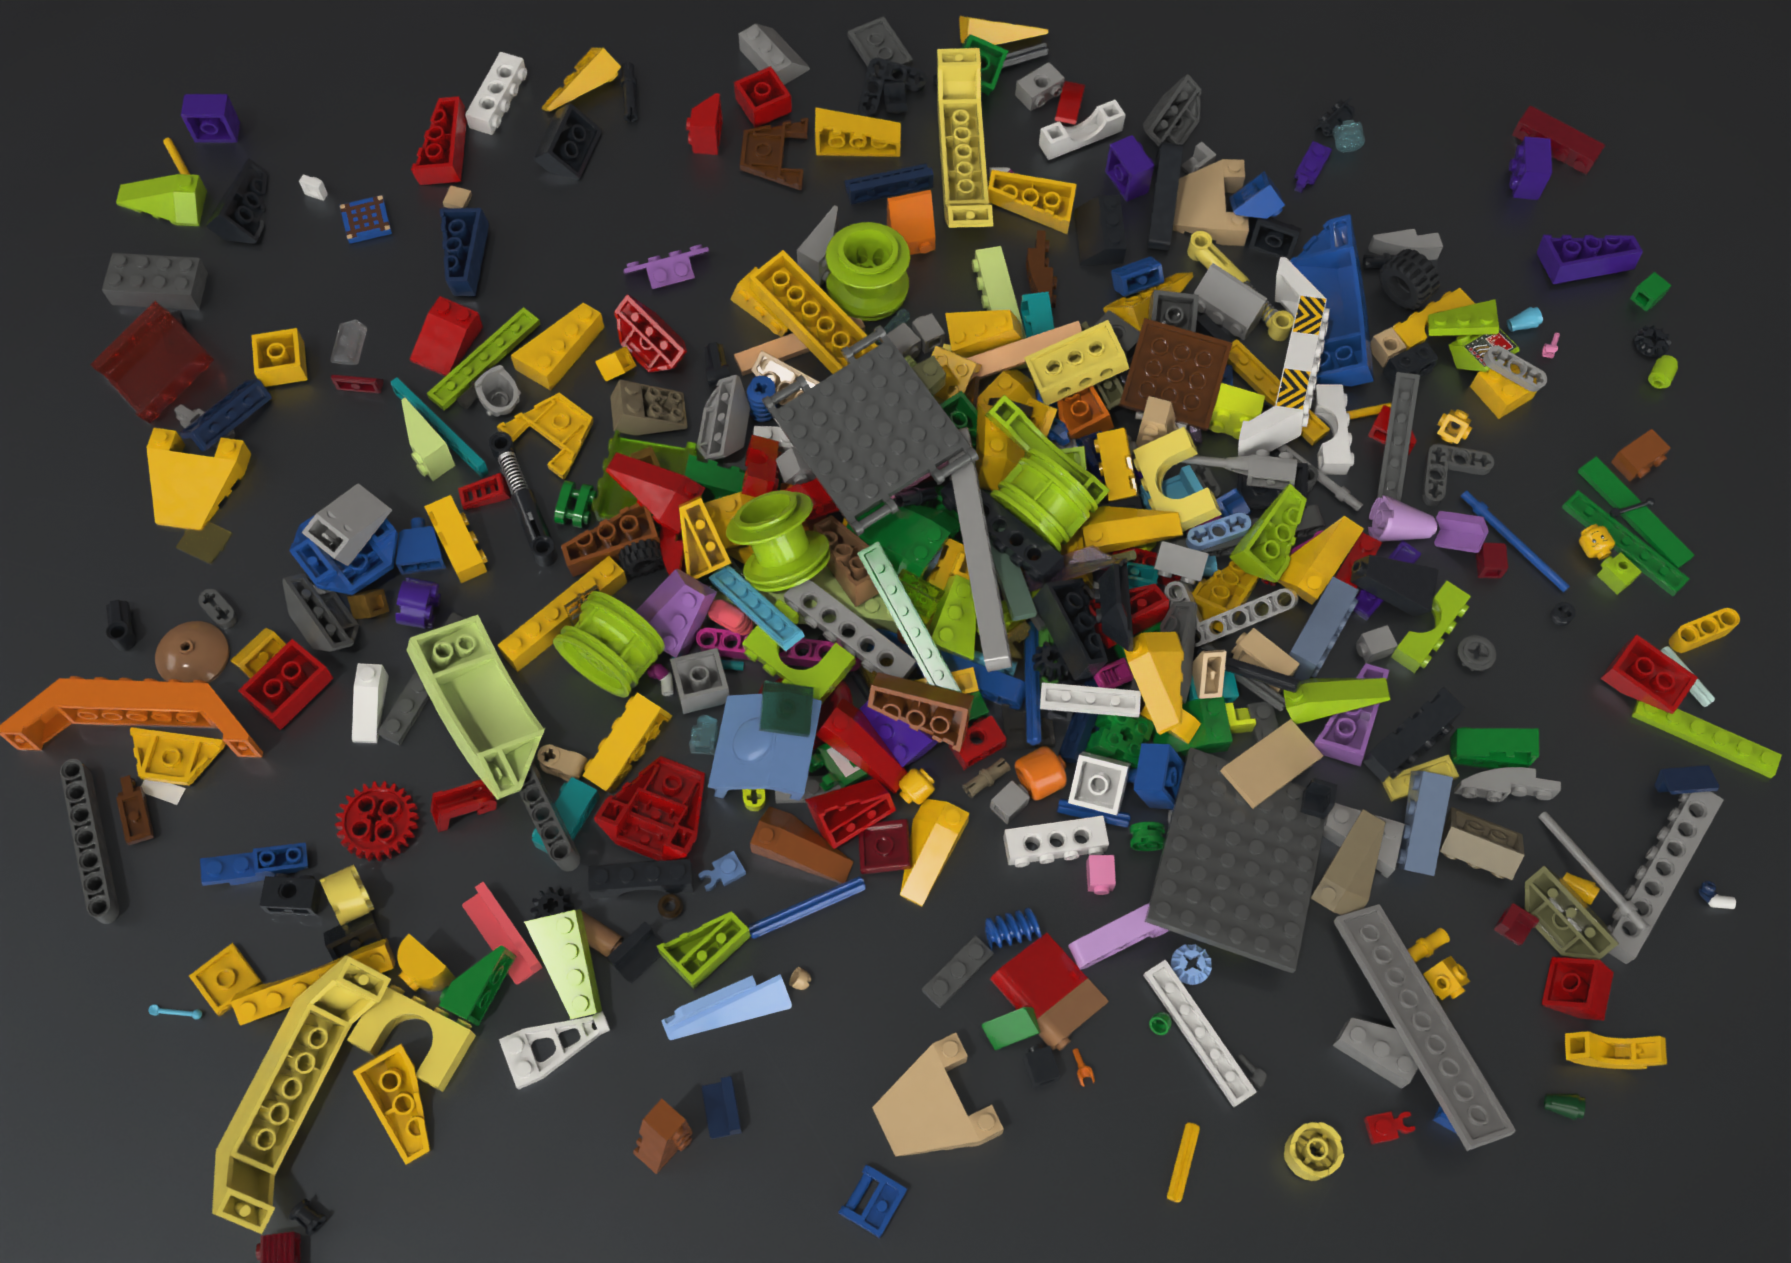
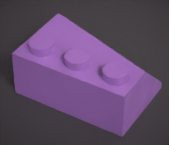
[635,569,717,658]

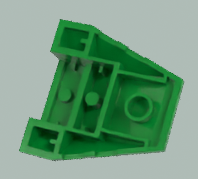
[846,499,961,597]

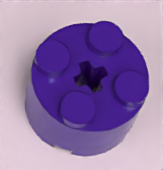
[395,577,441,629]

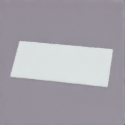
[141,780,186,805]

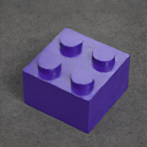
[181,94,240,143]
[1105,135,1154,202]
[1509,137,1552,200]

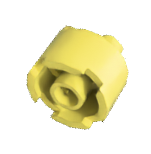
[320,865,374,926]
[1284,1122,1344,1181]

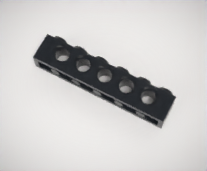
[940,480,1065,585]

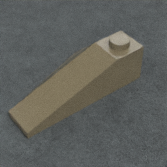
[1311,809,1386,915]

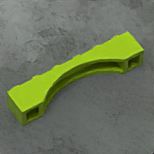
[985,395,1110,505]

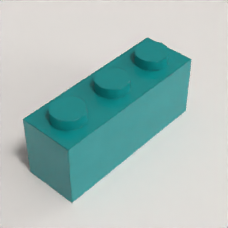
[532,777,600,853]

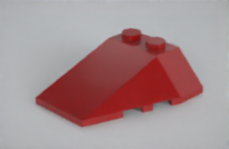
[594,756,705,861]

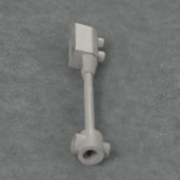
[1127,435,1298,490]

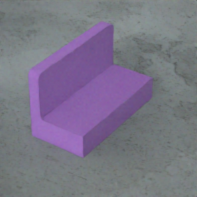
[1434,511,1489,553]

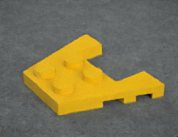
[497,393,594,480]

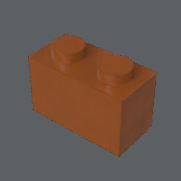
[1611,429,1671,482]

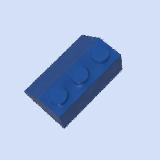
[1229,171,1285,219]

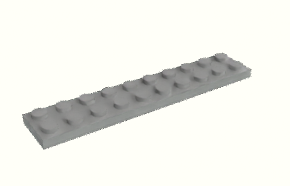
[1334,904,1516,1151]

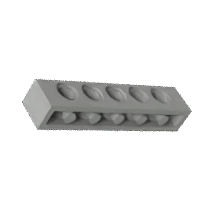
[784,579,917,679]

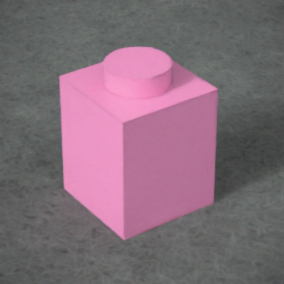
[1086,855,1116,895]

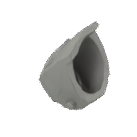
[474,365,521,417]

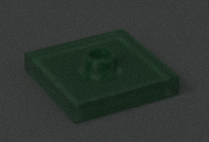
[759,681,814,737]

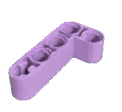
[1068,903,1169,970]

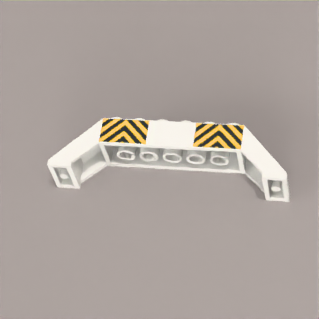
[1238,257,1330,456]

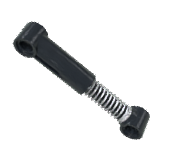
[489,432,558,567]

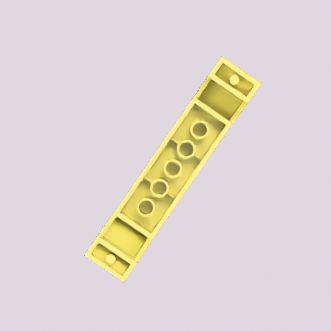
[937,48,993,228]
[212,956,391,1234]

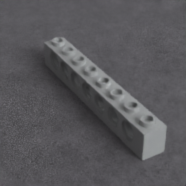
[1607,791,1724,964]

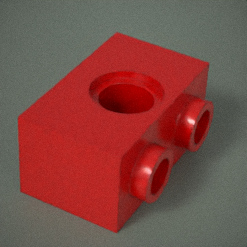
[949,715,1007,770]

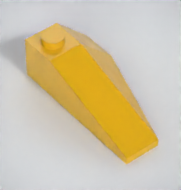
[542,48,621,111]
[1082,506,1183,556]
[1278,516,1364,605]
[1124,632,1184,735]

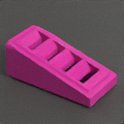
[1094,658,1133,689]

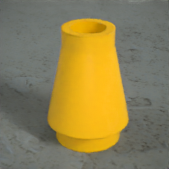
[1563,872,1601,906]

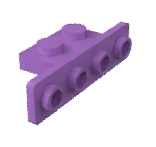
[623,244,709,290]

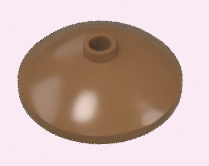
[155,621,229,684]

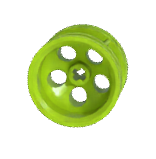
[553,591,665,698]

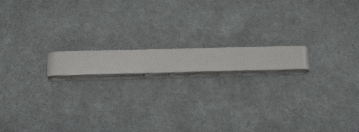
[949,427,1012,672]

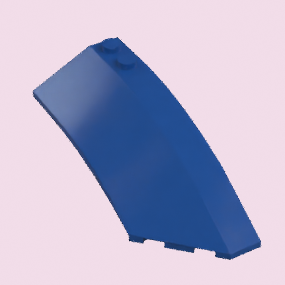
[1290,214,1374,386]

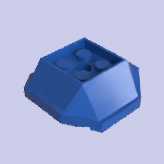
[289,514,398,595]

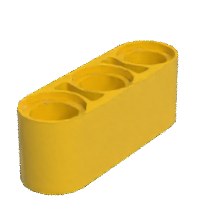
[1669,608,1740,653]

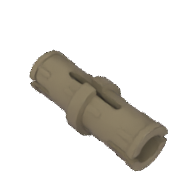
[962,757,1011,798]

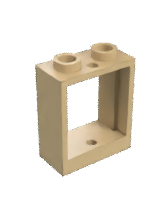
[1231,628,1299,693]

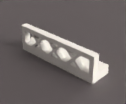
[1040,683,1141,718]

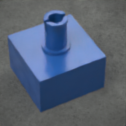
[1127,743,1185,809]

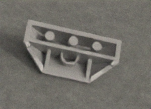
[697,375,750,461]

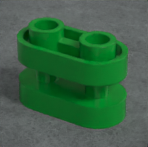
[554,480,597,528]

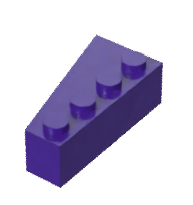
[1536,235,1643,284]

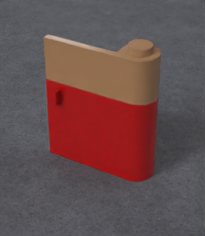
[990,932,1109,1051]

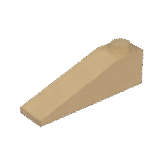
[751,350,820,406]

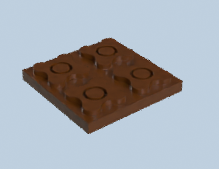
[1119,318,1233,431]

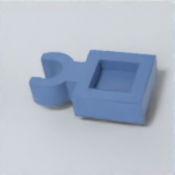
[698,851,746,891]

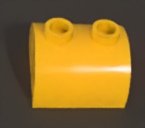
[397,934,456,992]

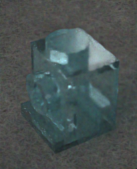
[689,715,719,755]

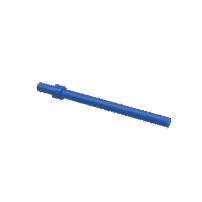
[1461,490,1570,593]

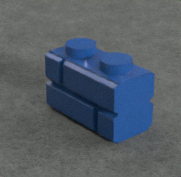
[1111,256,1164,297]

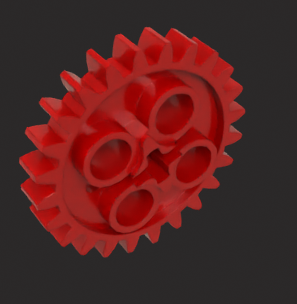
[335,781,419,862]

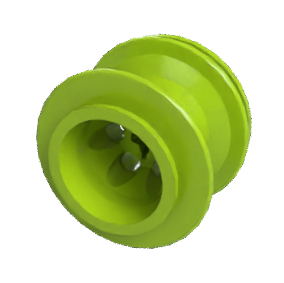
[826,222,910,321]
[726,490,831,592]

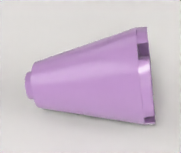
[1368,496,1437,542]

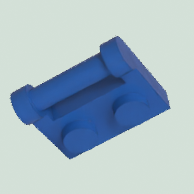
[838,1165,907,1238]

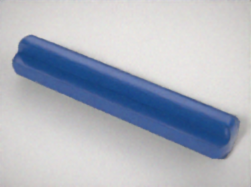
[1057,799,1131,828]

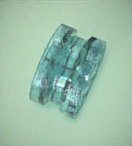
[1333,120,1365,152]

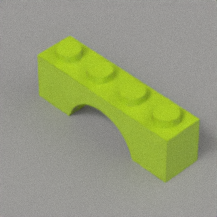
[1391,581,1471,673]

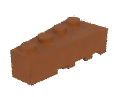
[561,503,660,577]

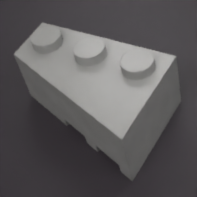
[1323,803,1405,878]

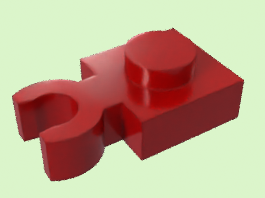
[1364,1111,1415,1145]

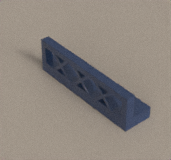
[845,163,934,205]
[179,379,272,451]
[1058,677,1123,764]

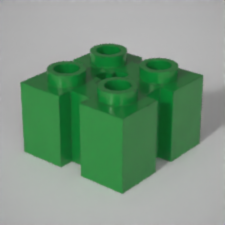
[1085,714,1154,768]

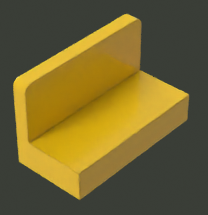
[230,628,286,679]

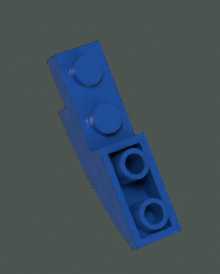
[200,842,308,886]

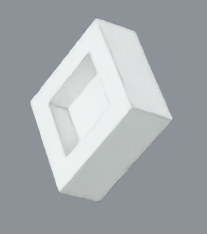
[299,175,328,201]

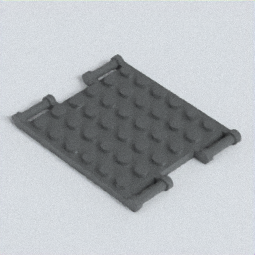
[762,325,979,536]

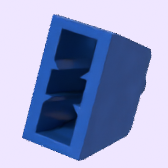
[396,517,446,575]

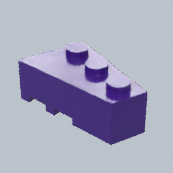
[860,701,938,767]

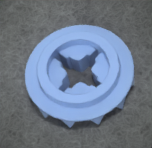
[1171,944,1212,985]

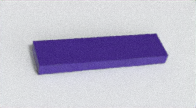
[1353,540,1422,621]

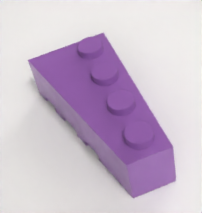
[1314,663,1389,767]

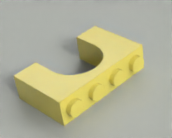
[1133,427,1222,532]
[347,984,476,1092]

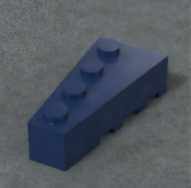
[440,208,489,296]

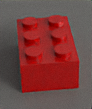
[238,639,333,730]

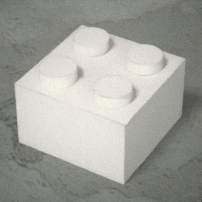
[1068,752,1131,815]

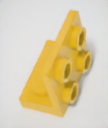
[931,346,981,400]

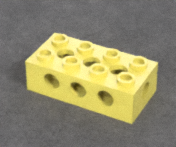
[1024,320,1129,405]

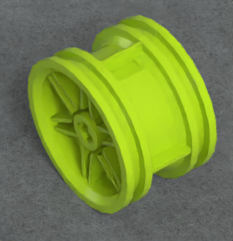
[990,448,1098,552]

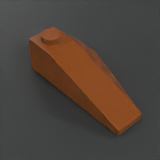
[750,806,854,884]

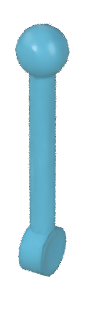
[148,1004,202,1020]

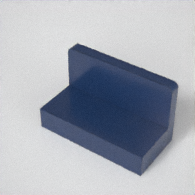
[1654,765,1720,794]
[702,1076,742,1139]

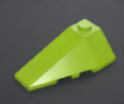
[116,174,207,226]
[1229,484,1307,583]
[1283,678,1391,724]

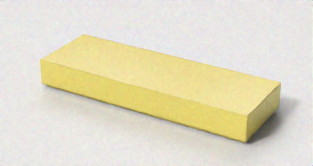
[1381,754,1459,802]

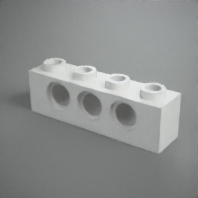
[465,52,527,135]
[1003,816,1109,867]

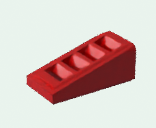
[458,473,511,510]

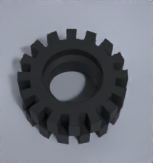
[618,539,664,577]

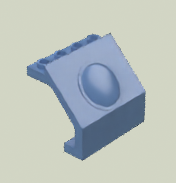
[708,692,822,801]

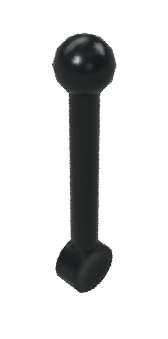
[1610,498,1655,518]

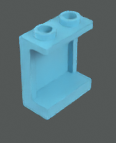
[1139,465,1203,510]

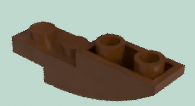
[1026,230,1057,308]

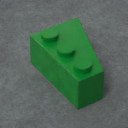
[1450,727,1539,769]

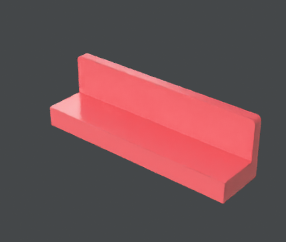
[462,882,543,985]

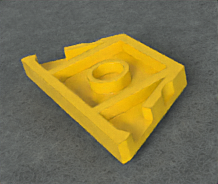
[130,727,226,786]

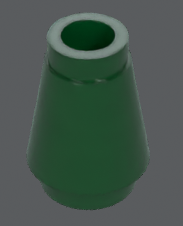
[1544,1093,1586,1120]

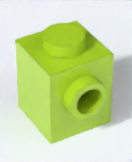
[1597,552,1642,595]

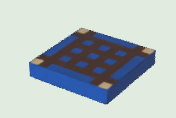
[340,195,392,244]

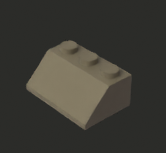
[1440,807,1525,880]

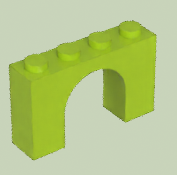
[742,599,856,705]

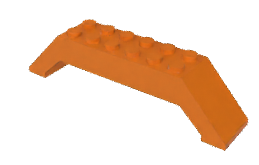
[0,676,263,758]

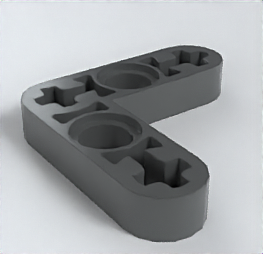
[1422,444,1495,506]

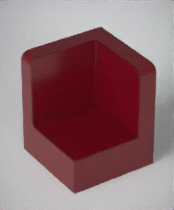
[1476,543,1508,579]
[1493,903,1539,946]

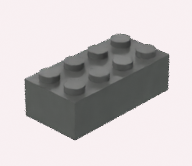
[102,253,208,310]
[1148,290,1199,332]

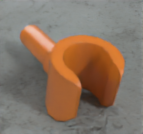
[1072,1048,1095,1087]

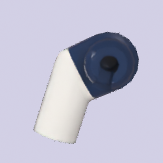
[1699,881,1736,909]

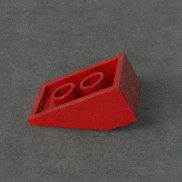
[410,296,483,376]
[1601,634,1698,714]

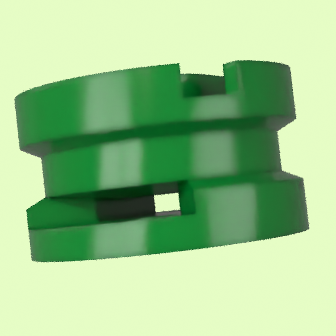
[1130,822,1165,851]

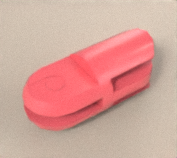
[708,599,753,635]

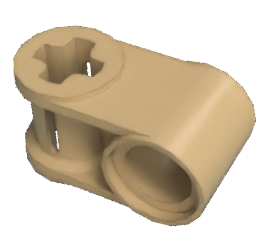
[537,744,588,781]

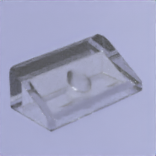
[330,319,367,365]

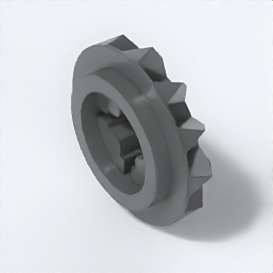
[1457,635,1496,672]

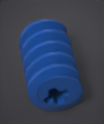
[747,376,777,422]
[985,908,1041,950]

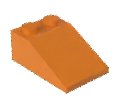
[887,190,936,255]

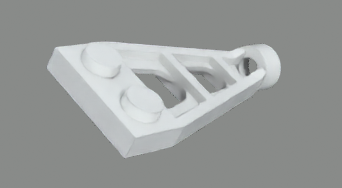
[499,1011,610,1090]

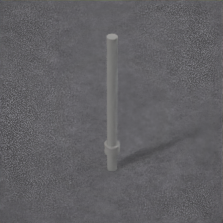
[1276,444,1364,512]
[1539,811,1650,932]

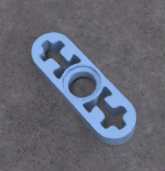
[1186,513,1251,551]

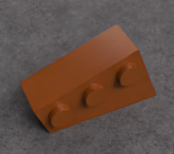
[633,1098,692,1175]

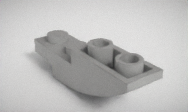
[1454,767,1561,802]

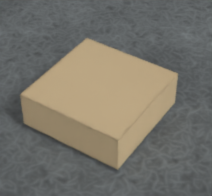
[443,186,472,208]

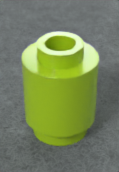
[1648,355,1678,389]

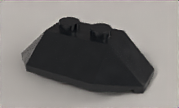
[1094,558,1133,651]

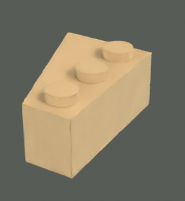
[1136,396,1179,465]

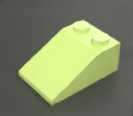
[401,398,455,481]

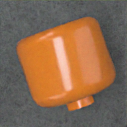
[1015,746,1067,801]

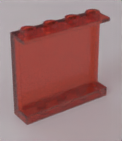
[90,301,214,423]

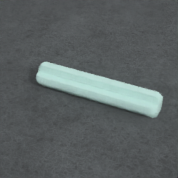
[1660,646,1715,707]

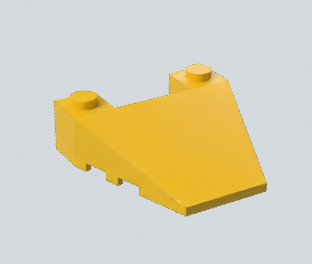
[147,428,251,531]

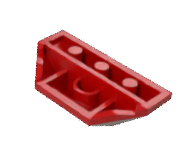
[614,294,687,373]

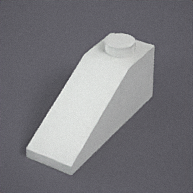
[352,663,389,743]

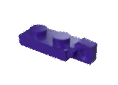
[1294,141,1332,193]

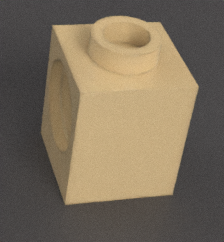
[1371,327,1407,368]

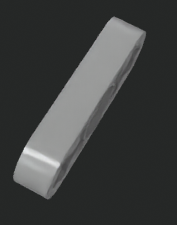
[1483,346,1547,392]

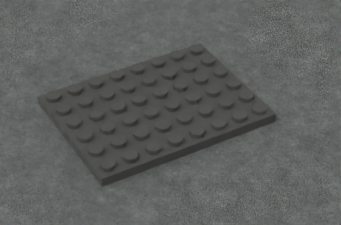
[1145,747,1325,973]

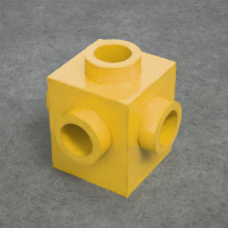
[1437,409,1472,444]
[1423,956,1470,1000]

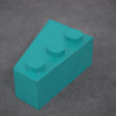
[1020,291,1054,338]

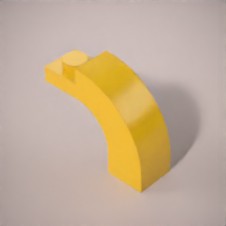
[1565,1031,1667,1069]

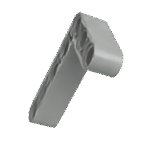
[1164,581,1298,647]

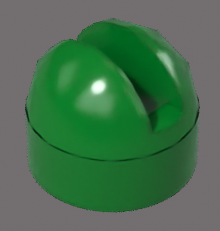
[1149,1012,1172,1035]

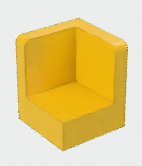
[595,346,637,381]
[949,551,970,580]

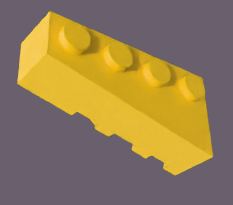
[511,303,604,391]

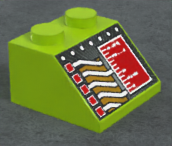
[1449,328,1520,372]

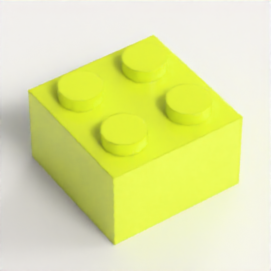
[1208,383,1265,439]

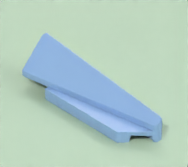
[661,975,792,1040]

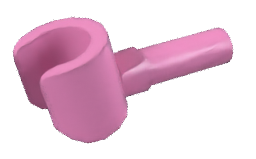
[1542,333,1560,358]

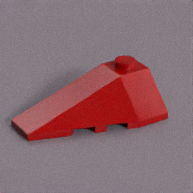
[605,452,705,535]
[816,698,908,794]

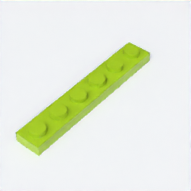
[427,307,540,411]
[1632,700,1782,778]

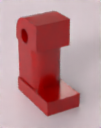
[430,779,497,832]

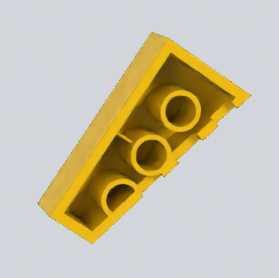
[815,108,901,157]
[988,170,1077,234]
[582,692,672,794]

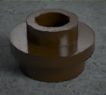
[658,894,683,919]

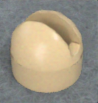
[789,967,811,990]

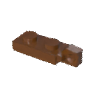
[116,775,155,846]

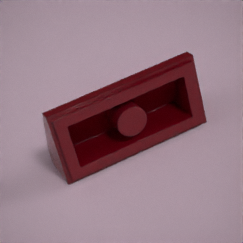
[331,375,384,393]

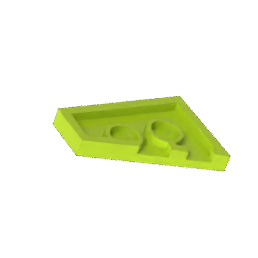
[1427,299,1499,336]

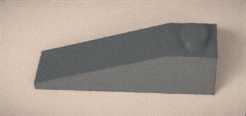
[1130,602,1197,703]

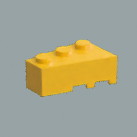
[945,310,1023,358]

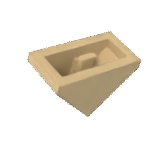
[1192,650,1227,699]

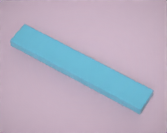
[708,565,805,651]

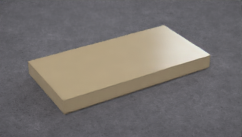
[1220,719,1323,809]

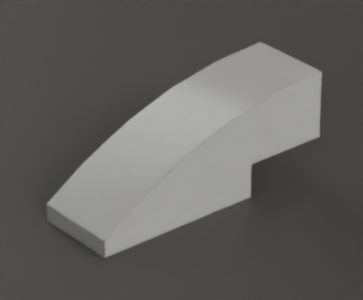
[1368,229,1443,260]

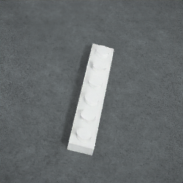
[1143,960,1257,1108]

